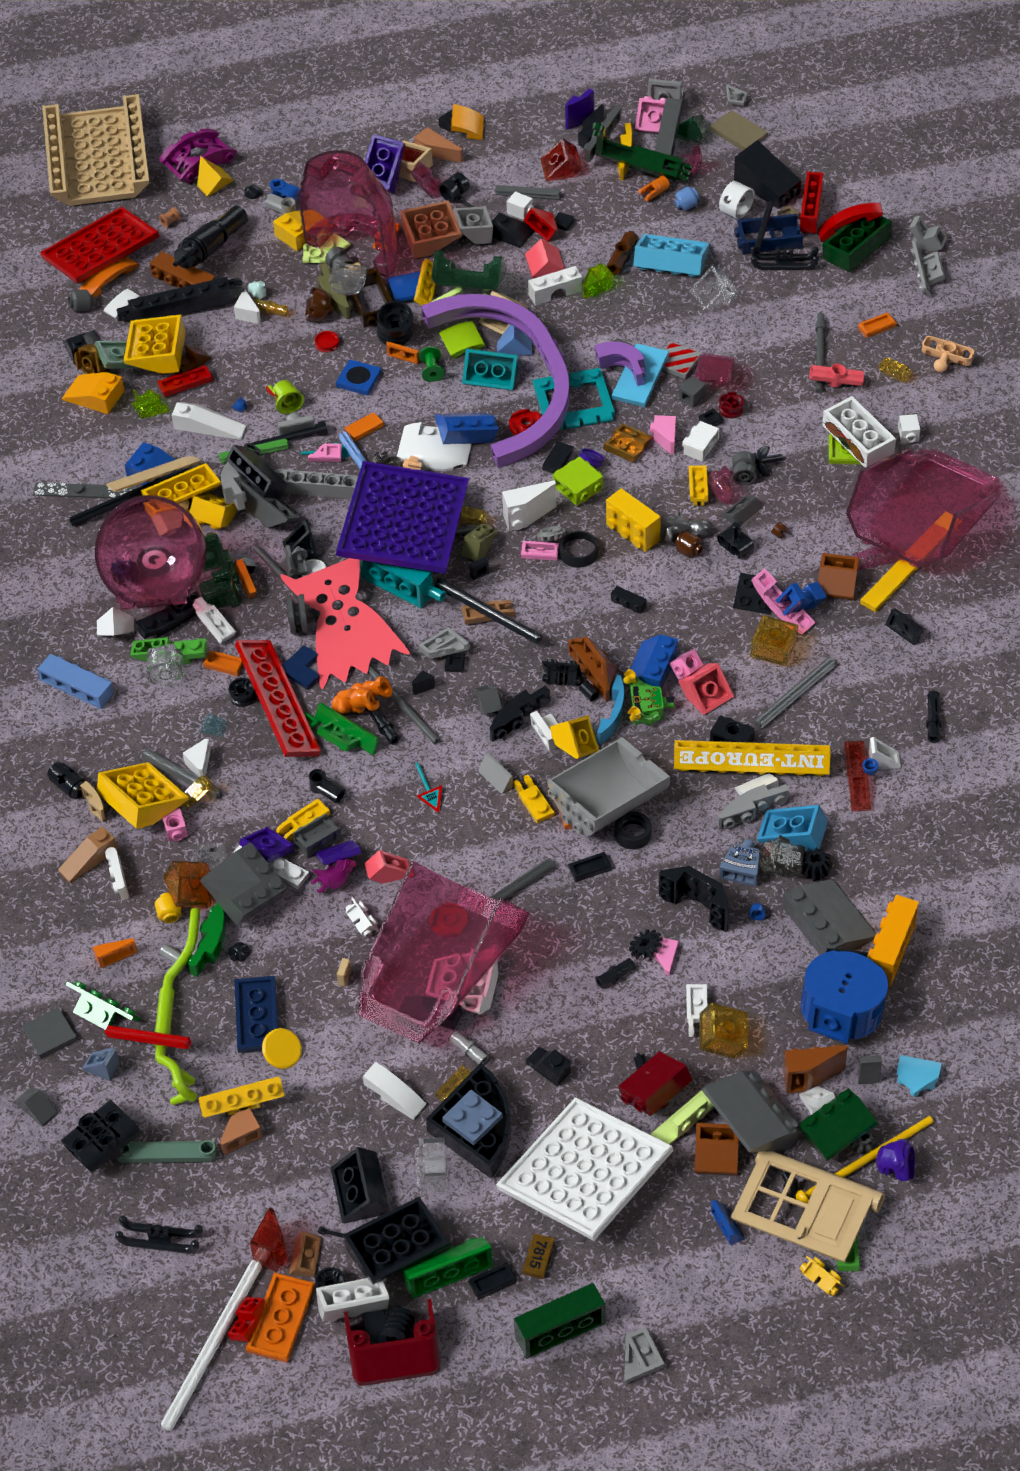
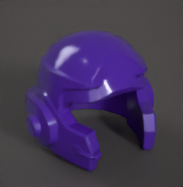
[876,1139,915,1181]

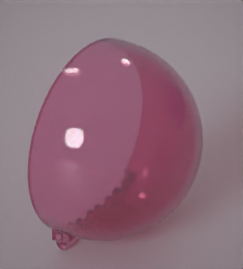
[95,495,207,610]

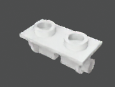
[346,897,380,938]

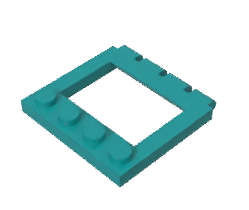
[532,368,615,431]

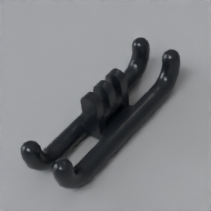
[751,246,819,270]
[115,1215,203,1253]

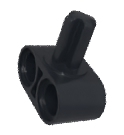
[717,522,754,559]

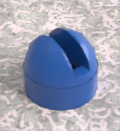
[232,397,247,412]
[863,758,878,776]
[749,903,766,920]

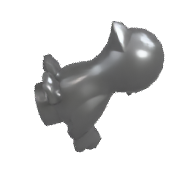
[664,511,711,542]

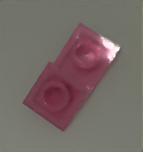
[411,162,441,198]

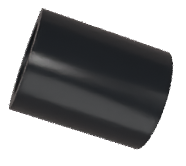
[579,681,600,701]

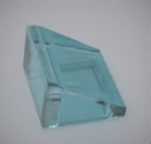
[199,713,226,736]

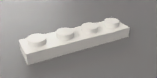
[234,845,310,890]

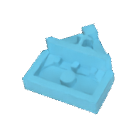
[897,1055,942,1097]

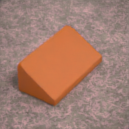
[386,341,420,364]

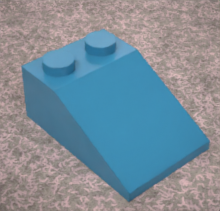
[757,805,828,852]

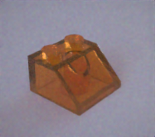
[163,861,212,908]

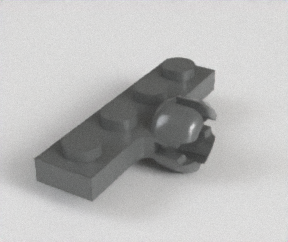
[583,106,621,162]

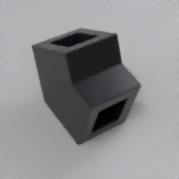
[234,557,256,574]

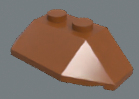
[568,636,617,702]

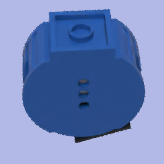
[801,948,888,1044]

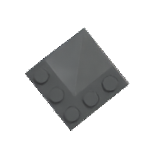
[200,842,288,926]

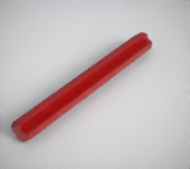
[104,1025,192,1049]

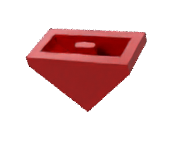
[523,207,557,242]

